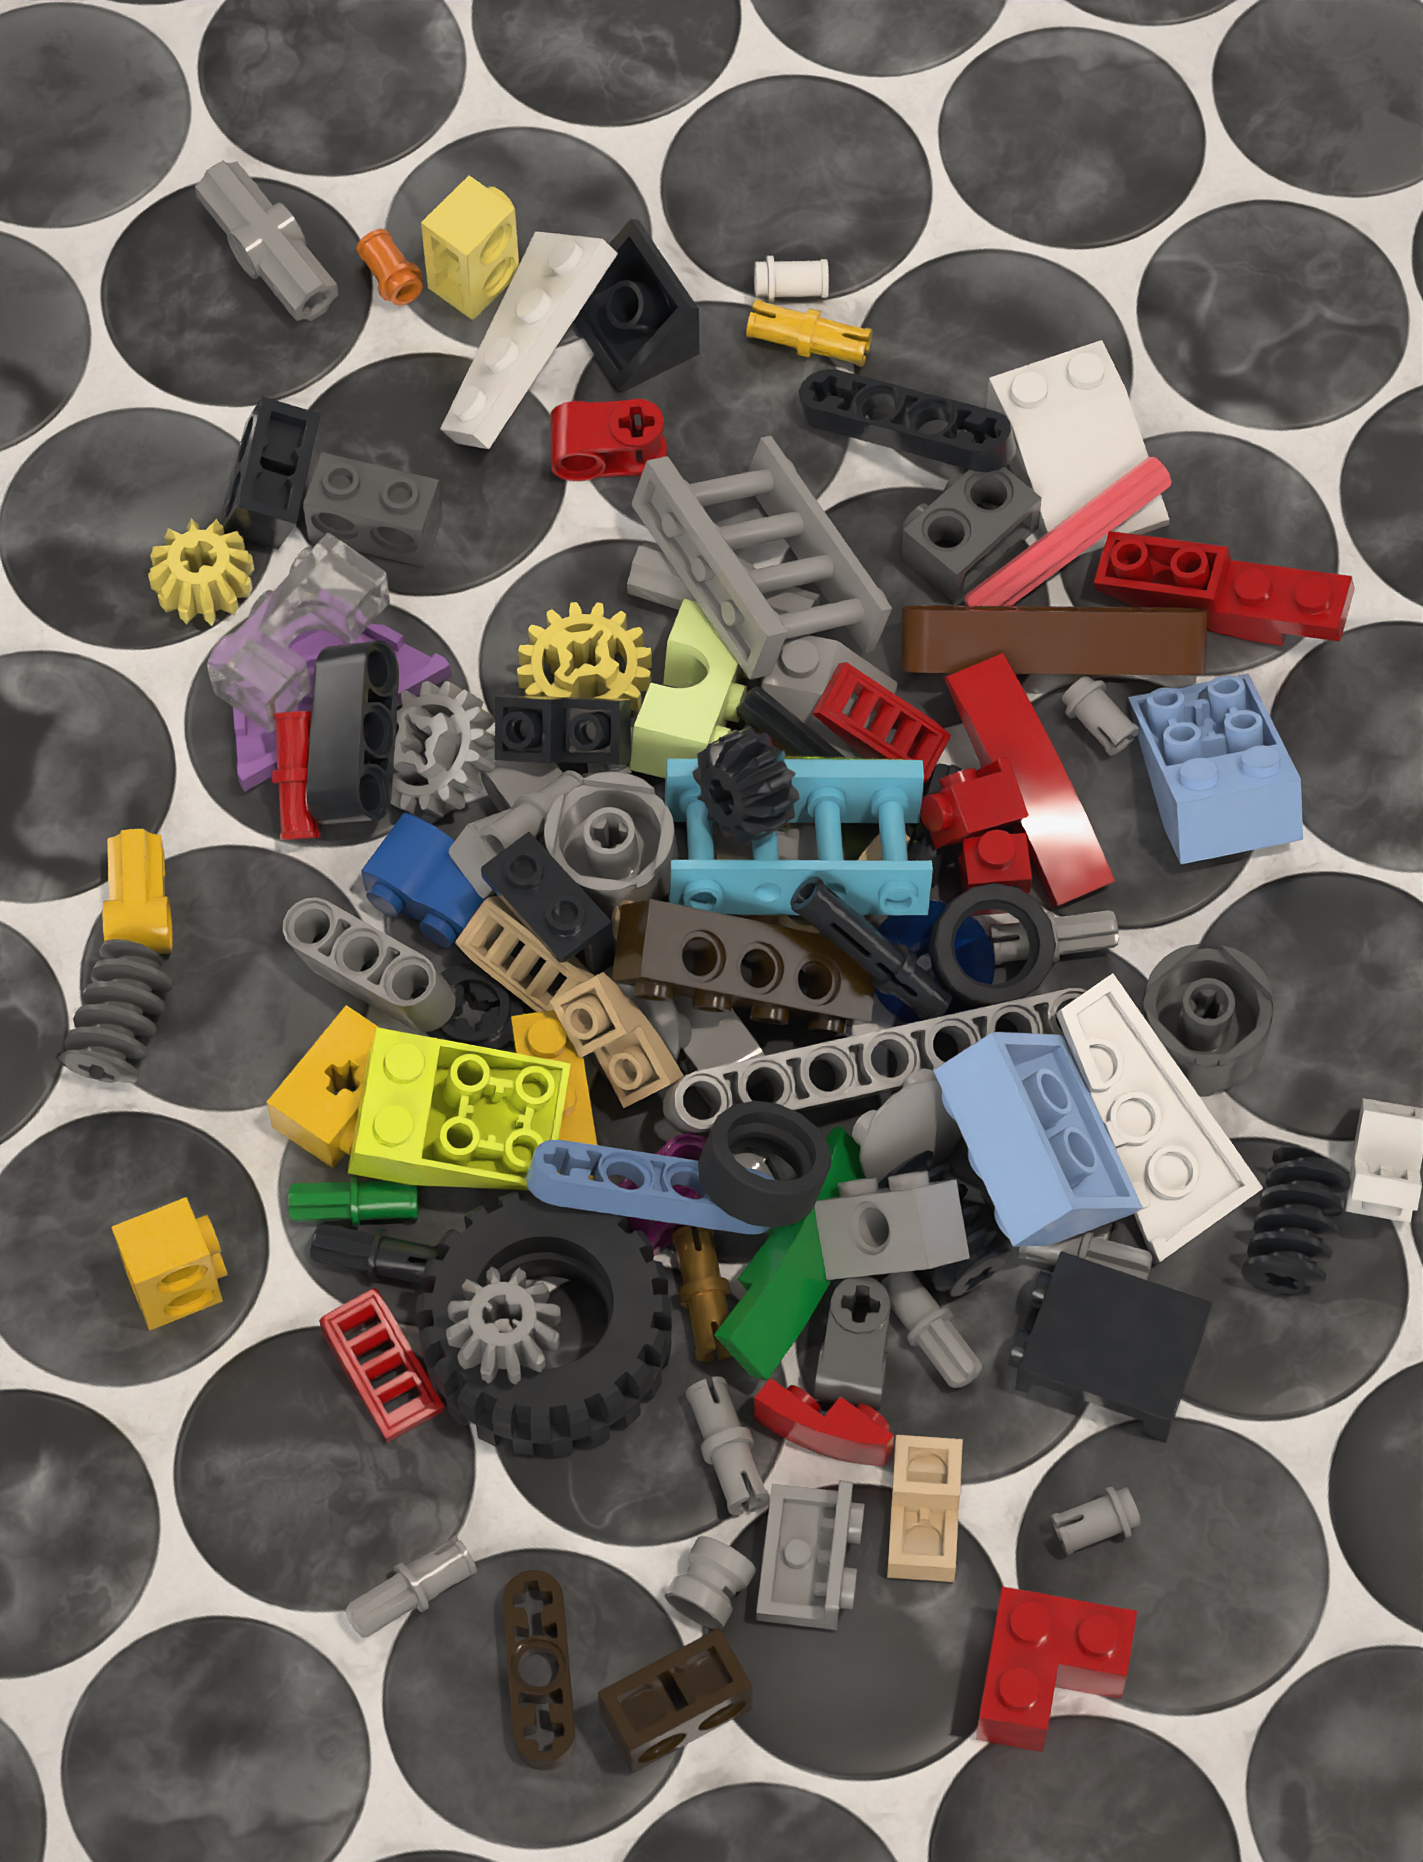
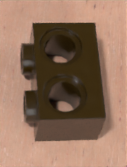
[598,1627,753,1773]

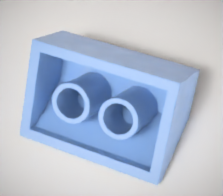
[933,1032,1143,1247]

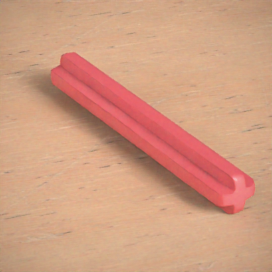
[964,456,1172,606]

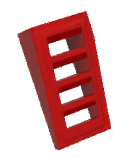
[812,662,951,783]
[319,1288,445,1443]

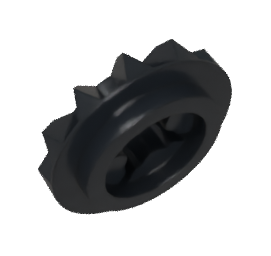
[425,963,523,1050]

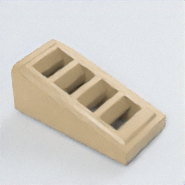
[455,896,595,1012]

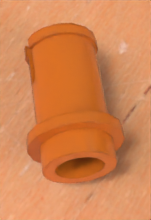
[356,229,423,306]

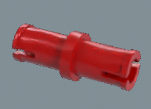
[271,711,321,840]

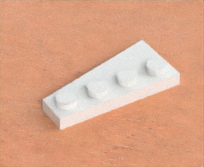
[440,231,618,449]
[1056,973,1263,1264]

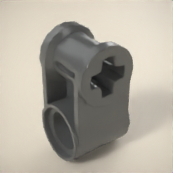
[814,1276,890,1411]

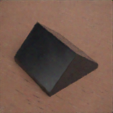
[573,219,700,391]

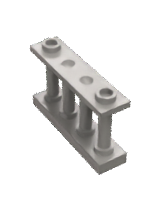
[631,436,892,680]

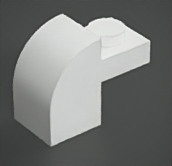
[1345,1098,1423,1223]

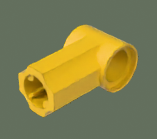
[102,829,173,954]

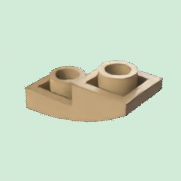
[549,972,684,1108]

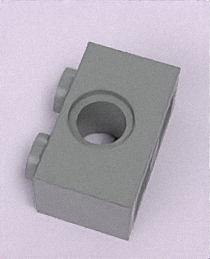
[814,1171,970,1280]

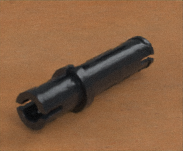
[790,876,952,1021]

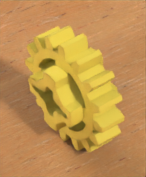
[517,602,652,711]

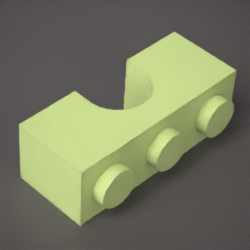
[630,599,754,779]

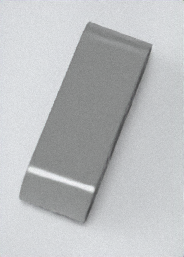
[283,897,455,1032]

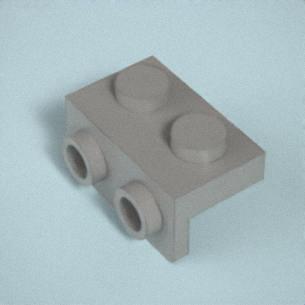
[756,1480,865,1630]

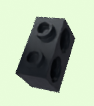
[222,396,321,550]

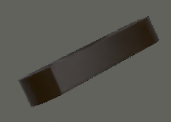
[502,1570,576,1771]

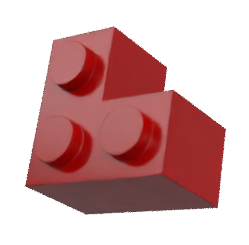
[976,1586,1137,1752]

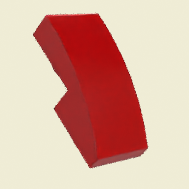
[754,1378,894,1467]

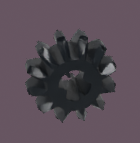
[692,728,800,843]

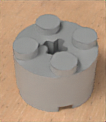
[544,772,679,920]

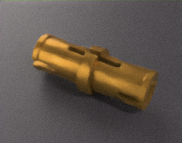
[671,1226,732,1362]

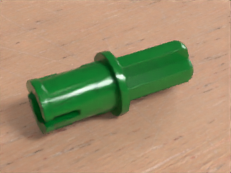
[288,1175,419,1227]

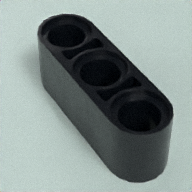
[306,640,399,825]

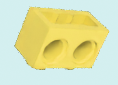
[421,175,519,320]

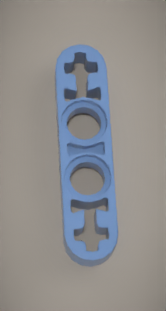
[525,1140,775,1234]

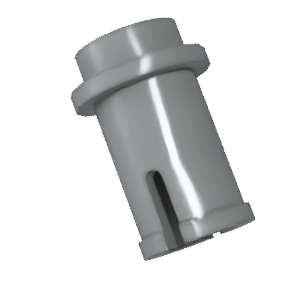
[1061,675,1140,756]
[1051,1486,1142,1556]

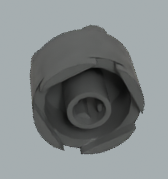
[1141,944,1273,1097]

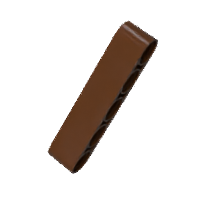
[901,605,1208,675]

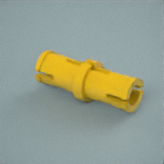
[746,299,873,367]

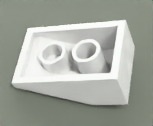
[986,340,1169,556]

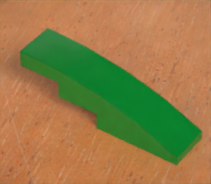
[714,1126,867,1381]

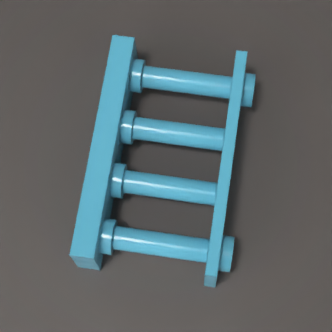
[665,759,933,916]

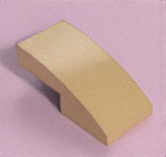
[887,1435,963,1582]

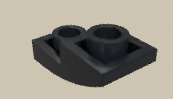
[495,696,631,765]

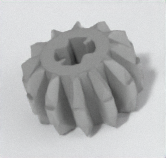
[446,1266,561,1385]

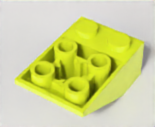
[347,1027,571,1190]

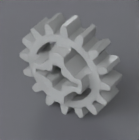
[391,681,495,819]

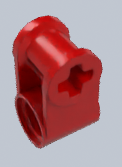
[550,398,668,481]

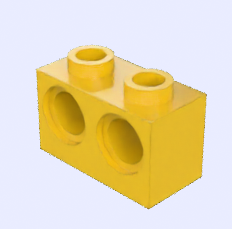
[111,1197,228,1331]

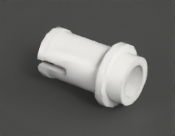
[754,256,829,303]

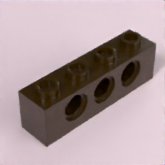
[612,899,875,1036]

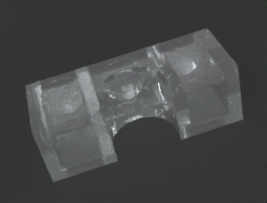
[207,532,390,733]

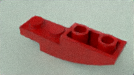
[1094,531,1355,646]

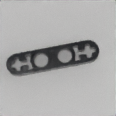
[799,369,1017,472]

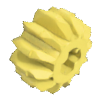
[148,518,254,626]

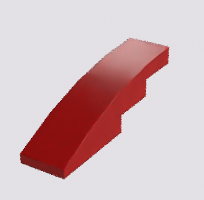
[944,653,1115,907]

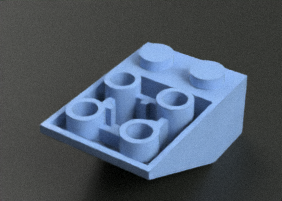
[1128,673,1303,864]

